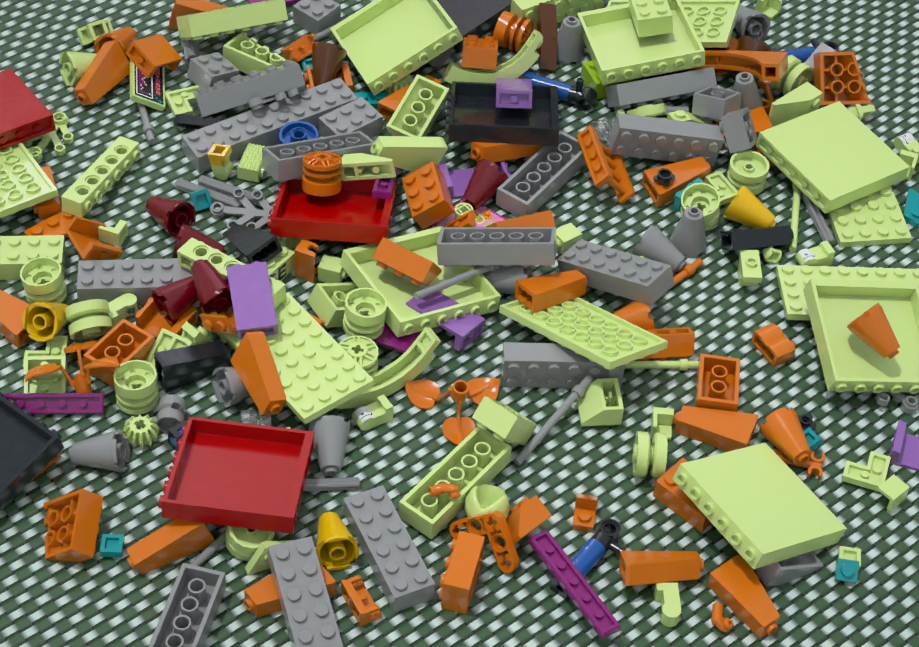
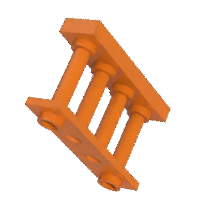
[577,125,635,204]

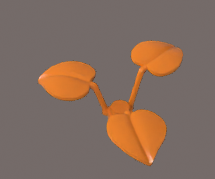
[25,340,120,393]
[405,377,500,446]

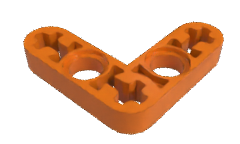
[449,510,520,573]

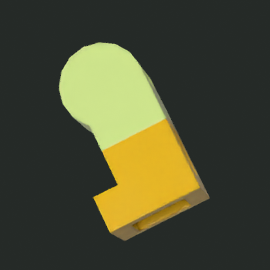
[207,144,234,180]

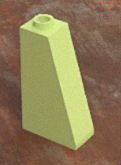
[370,136,448,172]

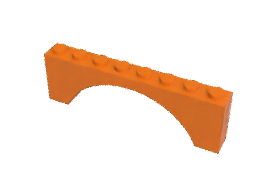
[651,49,788,81]

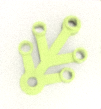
[22,112,74,163]

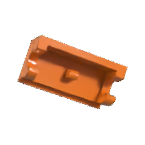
[280,34,318,62]
[294,239,318,283]
[341,575,382,626]

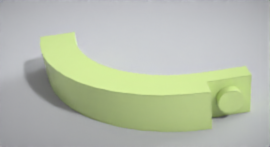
[442,29,544,84]
[336,327,441,409]

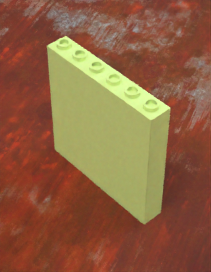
[330,0,463,96]
[577,0,705,85]
[755,101,910,214]
[340,226,501,337]
[803,279,919,394]
[672,443,847,569]

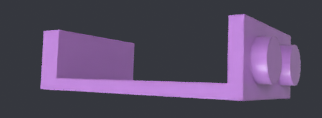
[496,78,532,109]
[438,161,511,199]
[226,261,278,340]
[406,286,485,352]
[889,421,919,472]

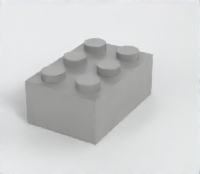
[318,97,383,138]

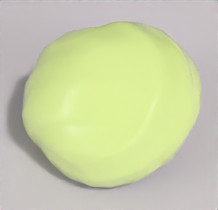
[465,484,510,528]

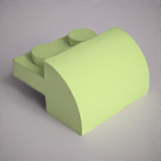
[23,355,68,393]

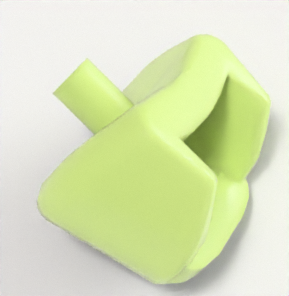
[762,246,782,264]

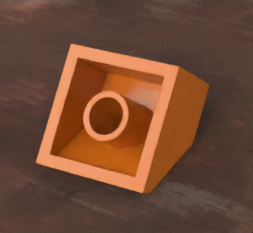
[503,495,552,547]

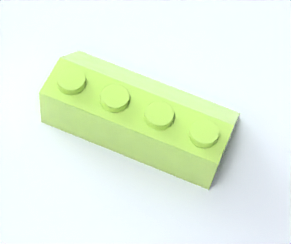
[386,74,449,137]

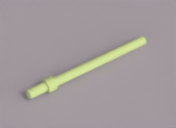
[789,182,801,252]
[625,359,699,371]

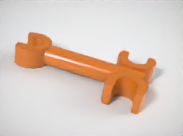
[758,79,778,113]
[772,448,826,481]

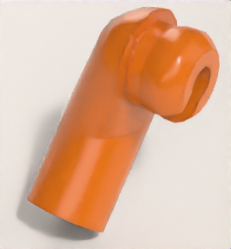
[428,483,461,499]
[711,603,734,632]

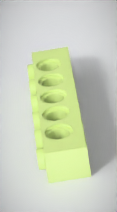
[61,136,141,217]
[177,238,286,309]

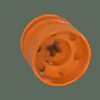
[493,11,534,53]
[302,151,342,197]

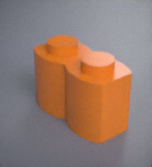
[751,323,796,367]

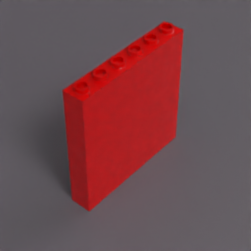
[0,68,56,150]
[267,179,397,244]
[158,416,314,534]

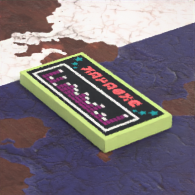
[130,59,165,111]

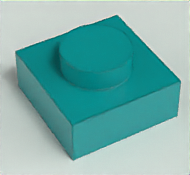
[189,188,212,211]
[804,427,823,452]
[100,534,125,557]
[834,558,859,584]

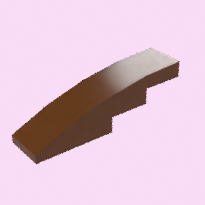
[537,3,557,72]

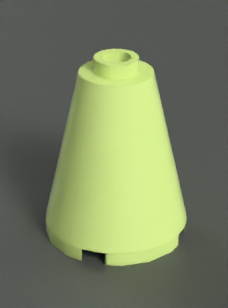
[59,51,97,87]

